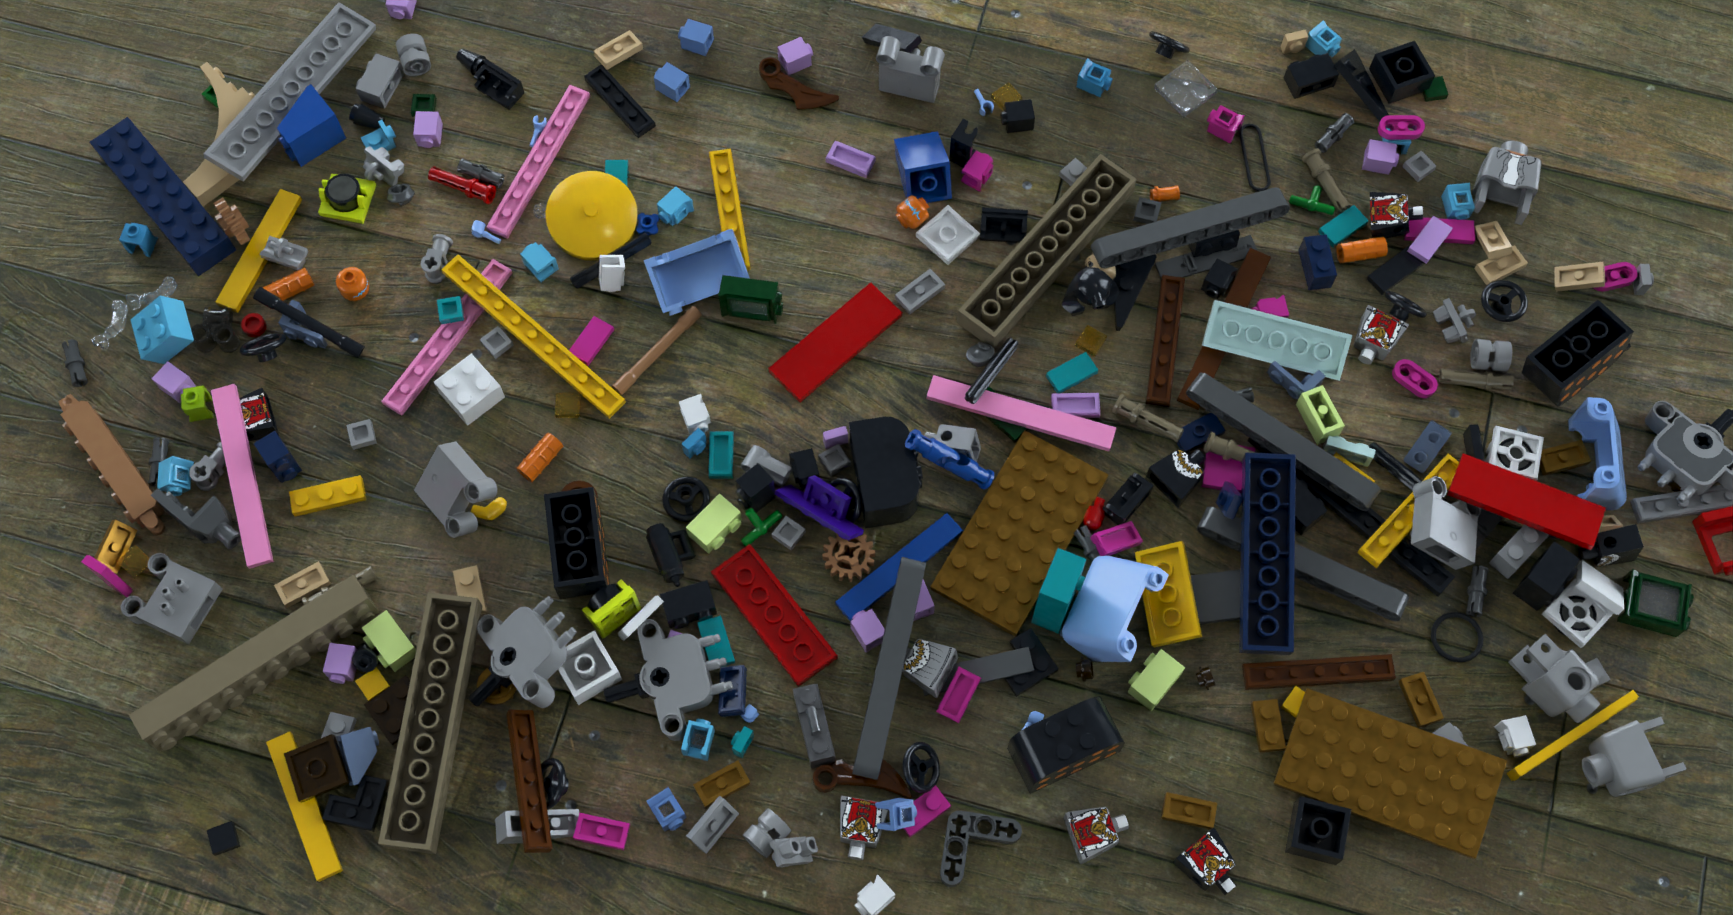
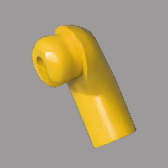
[471,497,507,520]

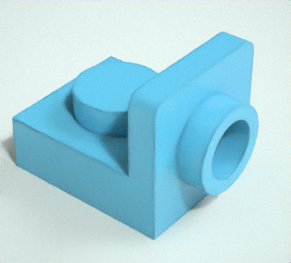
[361,120,396,151]

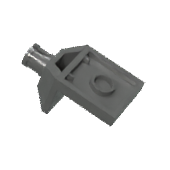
[151,488,241,549]

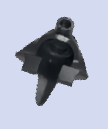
[1062,267,1119,316]

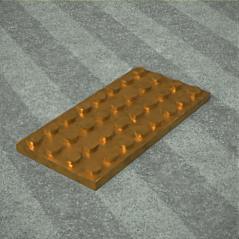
[930,431,1109,637]
[1274,688,1507,859]

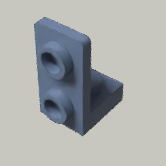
[278,300,327,348]
[1267,361,1325,400]
[1404,420,1452,473]

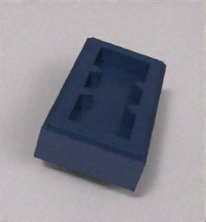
[1176,413,1226,453]
[1215,481,1243,519]
[718,665,747,717]

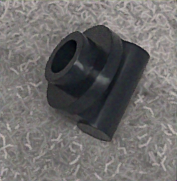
[352,642,380,672]

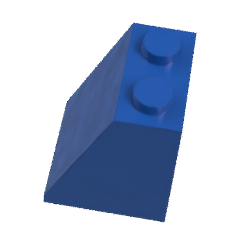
[277,84,346,167]
[894,131,952,203]

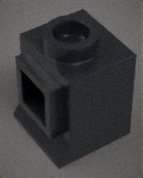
[1201,258,1238,299]
[789,448,819,489]

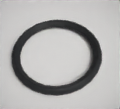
[1431,612,1484,663]

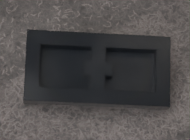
[474,59,524,110]
[949,119,978,168]
[980,207,1028,243]
[1102,472,1154,525]

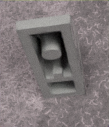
[495,809,579,844]

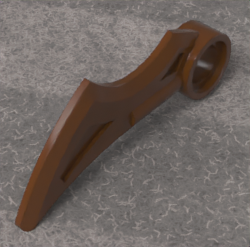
[759,57,839,109]
[812,759,912,799]

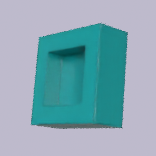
[437,296,465,325]
[731,726,754,758]

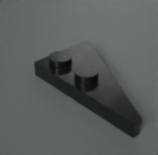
[1334,49,1389,122]
[1113,254,1157,331]

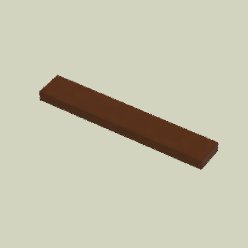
[1145,275,1185,407]
[1242,654,1396,690]
[507,709,552,853]

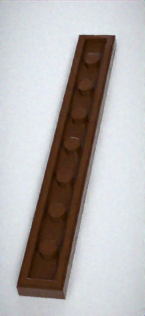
[1177,248,1271,410]

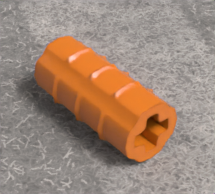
[1336,237,1388,263]
[263,267,315,301]
[516,433,564,482]

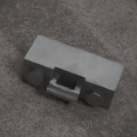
[793,684,836,769]

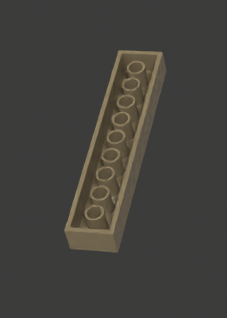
[957,154,1137,348]
[129,574,380,752]
[378,592,482,854]

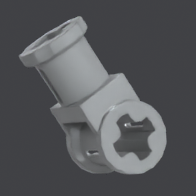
[421,234,453,283]
[189,442,226,491]

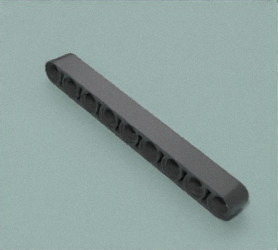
[1091,187,1290,268]
[1186,373,1381,511]
[1197,506,1409,621]
[852,557,926,780]

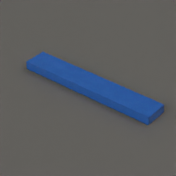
[835,513,963,621]

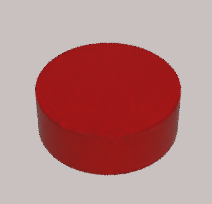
[241,313,267,337]

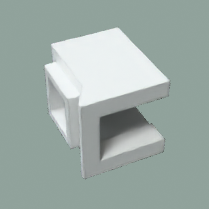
[599,255,625,292]
[679,394,711,435]
[1494,715,1536,757]
[854,875,895,915]

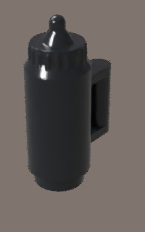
[646,523,696,587]

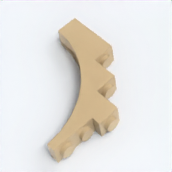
[183,62,255,207]

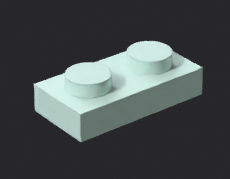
[1323,436,1376,467]

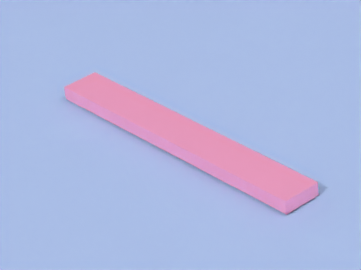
[486,85,590,239]
[381,259,512,416]
[926,375,1116,452]
[211,384,274,569]

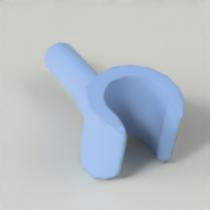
[974,89,994,116]
[529,115,547,148]
[472,220,501,244]
[740,704,759,723]
[1022,711,1044,730]

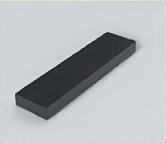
[584,64,656,138]

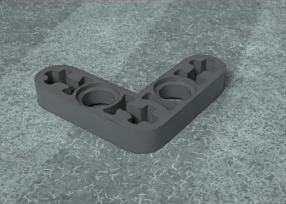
[940,811,1022,887]

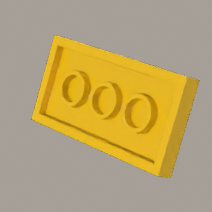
[1135,541,1202,648]

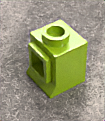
[181,385,214,422]

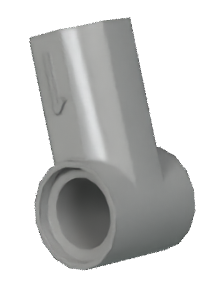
[740,445,792,487]

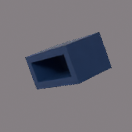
[1298,234,1337,291]
[253,431,302,483]

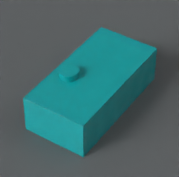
[1031,548,1087,634]

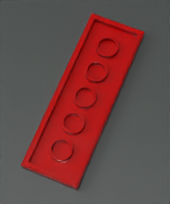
[768,282,903,403]
[1447,453,1606,550]
[711,544,838,687]

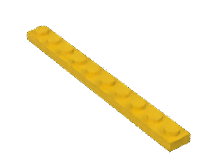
[441,254,626,419]

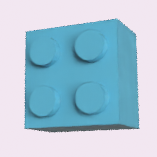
[130,296,194,364]

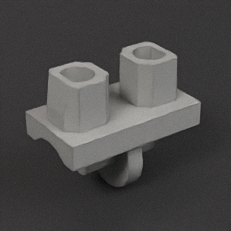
[363,146,404,187]
[259,236,309,270]
[1433,298,1476,344]
[769,836,818,867]

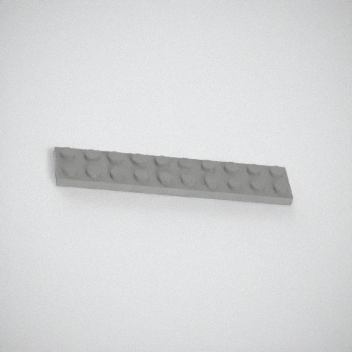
[203,2,376,181]

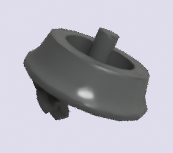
[387,184,415,206]
[966,342,995,367]

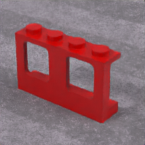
[1692,506,1733,576]

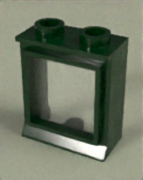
[718,275,783,324]
[1617,569,1694,637]

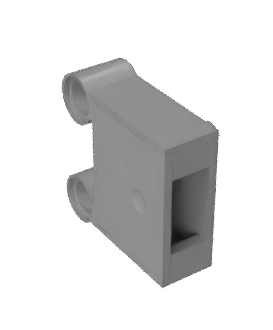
[876,36,945,103]
[414,441,497,538]
[1410,476,1481,570]
[121,553,223,645]

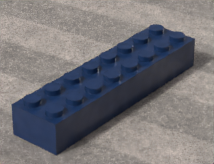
[90,117,236,277]
[1239,453,1296,655]

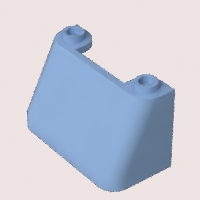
[644,229,750,316]
[1568,397,1627,510]
[1062,556,1169,662]

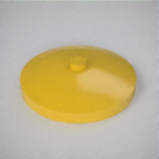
[546,171,638,260]

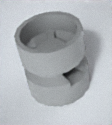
[396,34,431,76]
[1470,339,1512,372]
[743,808,791,858]

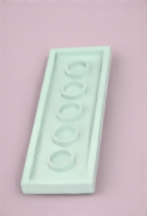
[1202,300,1352,381]

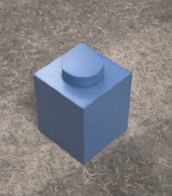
[678,19,714,56]
[654,62,690,102]

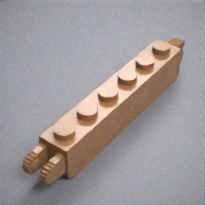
[58,394,165,536]

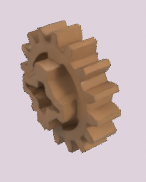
[213,197,251,245]
[822,533,875,582]

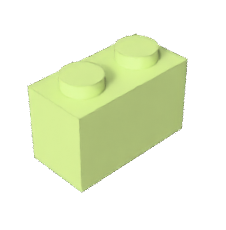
[1296,385,1345,445]
[686,493,742,554]
[362,610,416,672]
[1128,649,1185,711]

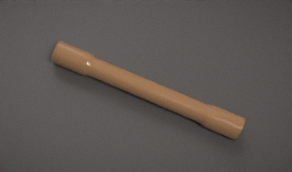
[612,306,702,396]

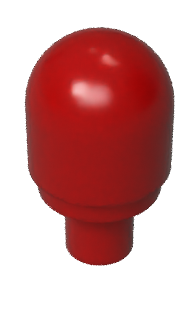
[1083,497,1105,531]

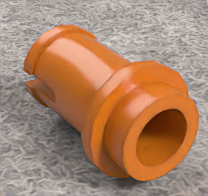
[1150,185,1180,202]

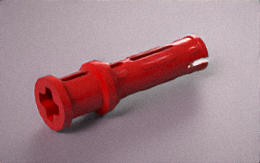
[428,166,496,205]

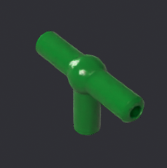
[1289,186,1335,215]
[741,508,782,547]

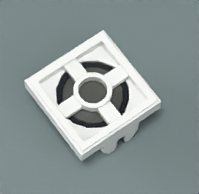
[1485,426,1544,481]
[1542,579,1614,648]

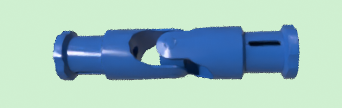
[905,429,994,490]

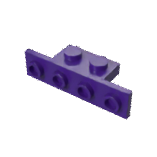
[775,475,864,541]

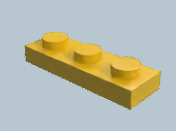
[289,475,366,517]

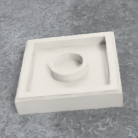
[916,205,980,265]
[1576,560,1624,615]
[618,595,664,641]

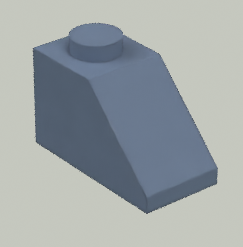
[336,727,379,786]

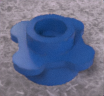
[636,213,660,236]

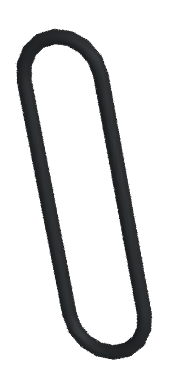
[1239,123,1271,191]

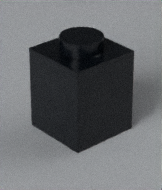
[1000,99,1035,133]

